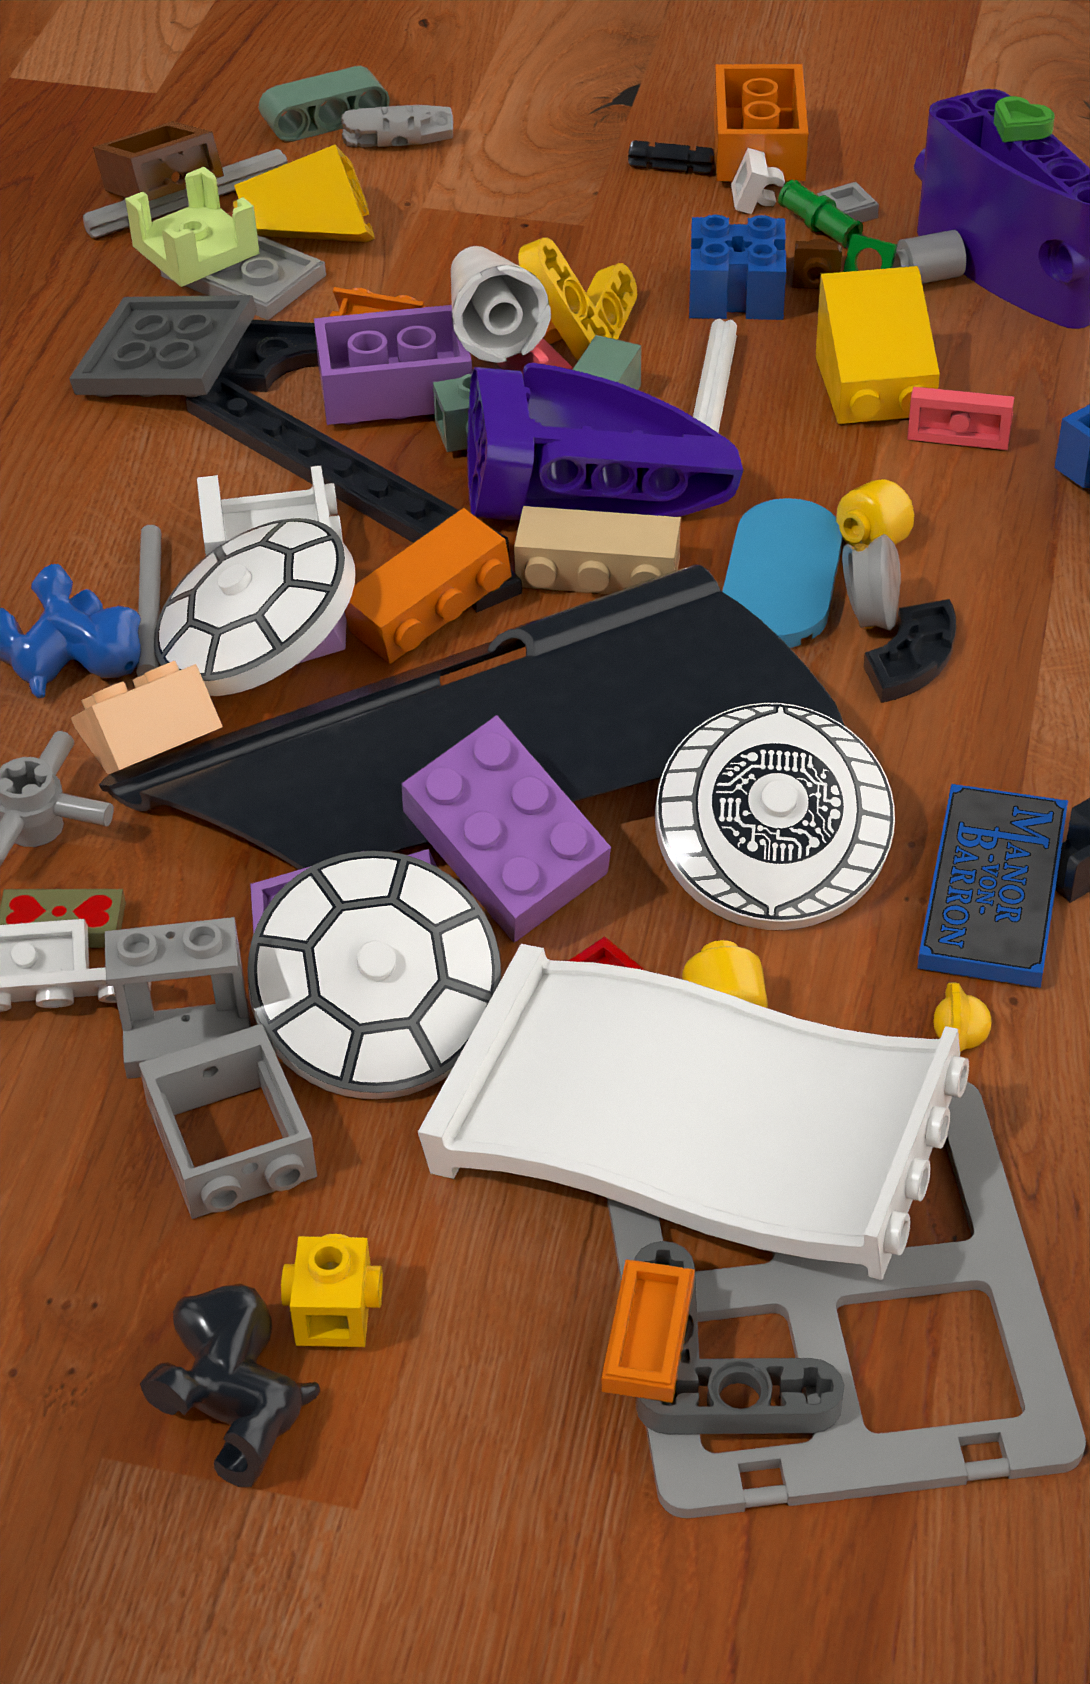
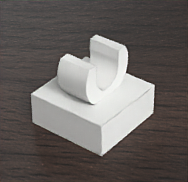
[731,148,785,214]

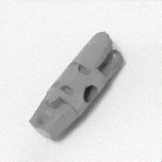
[341,105,453,147]

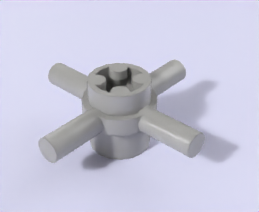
[0,731,114,866]

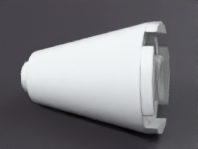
[451,246,551,363]

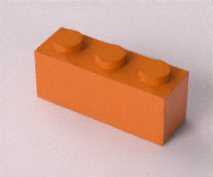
[344,508,512,664]

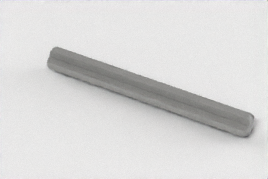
[83,149,288,239]

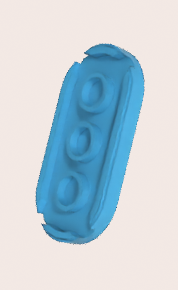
[722,498,842,648]

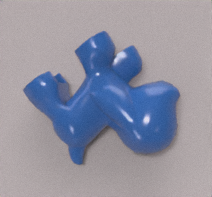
[0,564,141,698]

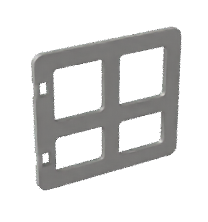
[606,1082,1086,1518]

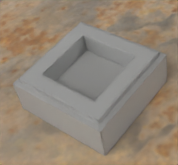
[817,182,879,222]

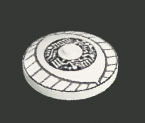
[655,703,895,930]

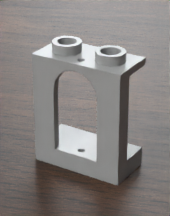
[105,917,251,1079]

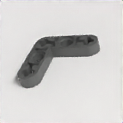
[634,1241,845,1434]

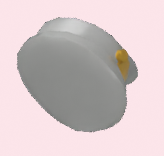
[842,534,901,631]

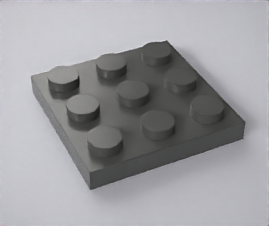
[69,295,257,397]

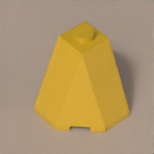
[233,145,375,242]

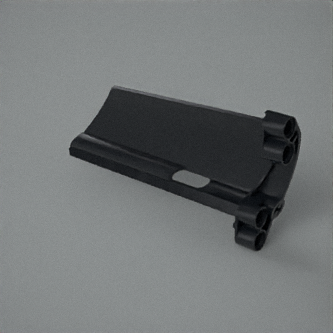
[99,564,845,870]

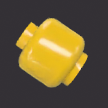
[836,479,914,546]
[682,940,768,1008]

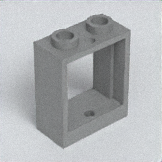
[139,1024,317,1219]

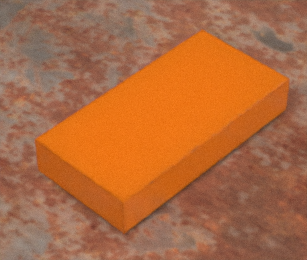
[601,1259,695,1403]

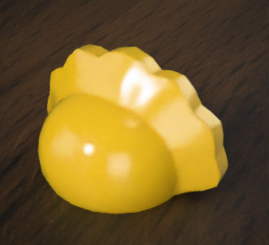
[933,982,992,1052]

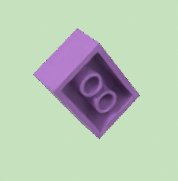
[314,305,472,425]
[402,715,611,943]

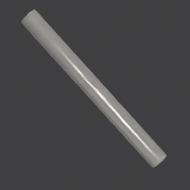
[136,525,162,677]

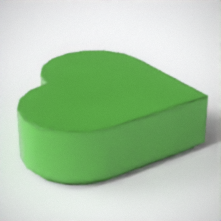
[994,96,1055,142]

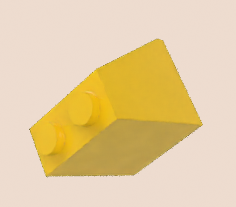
[816,266,940,424]

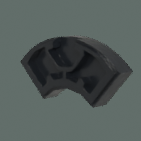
[863,599,956,703]

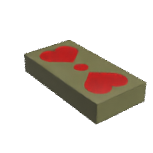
[0,889,126,948]

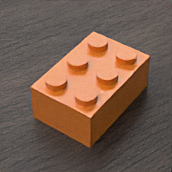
[714,64,809,184]

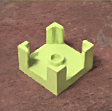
[125,167,260,287]

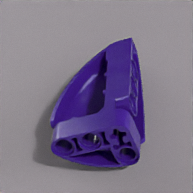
[467,363,743,521]

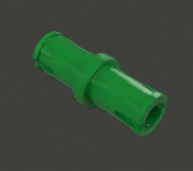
[778,180,863,248]

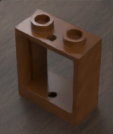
[93,121,224,201]

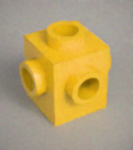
[281,1234,383,1347]

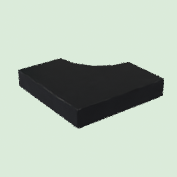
[218,319,319,392]

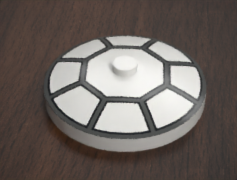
[154,518,356,696]
[248,851,501,1099]

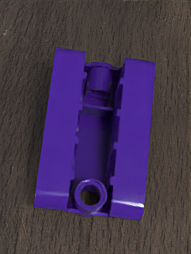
[914,89,1090,329]

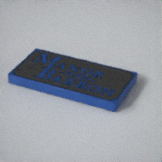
[917,784,1068,988]

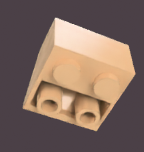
[71,661,223,774]

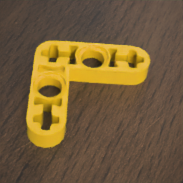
[518,238,637,361]

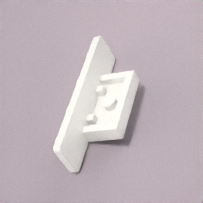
[0,919,151,1012]

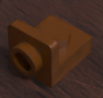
[792,239,842,289]

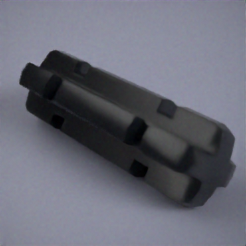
[628,140,715,174]

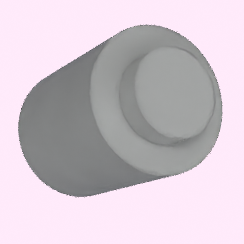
[892,230,966,284]

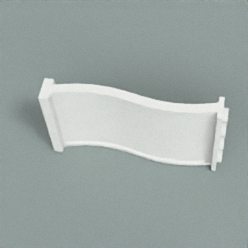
[418,944,969,1280]

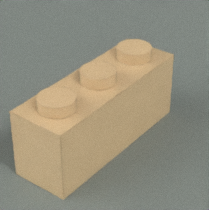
[514,506,681,594]

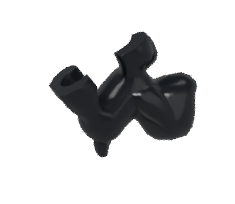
[140,1284,320,1487]

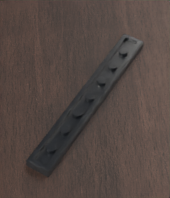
[186,376,509,552]

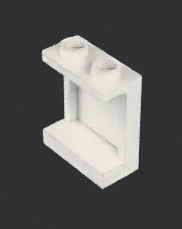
[197,466,343,556]

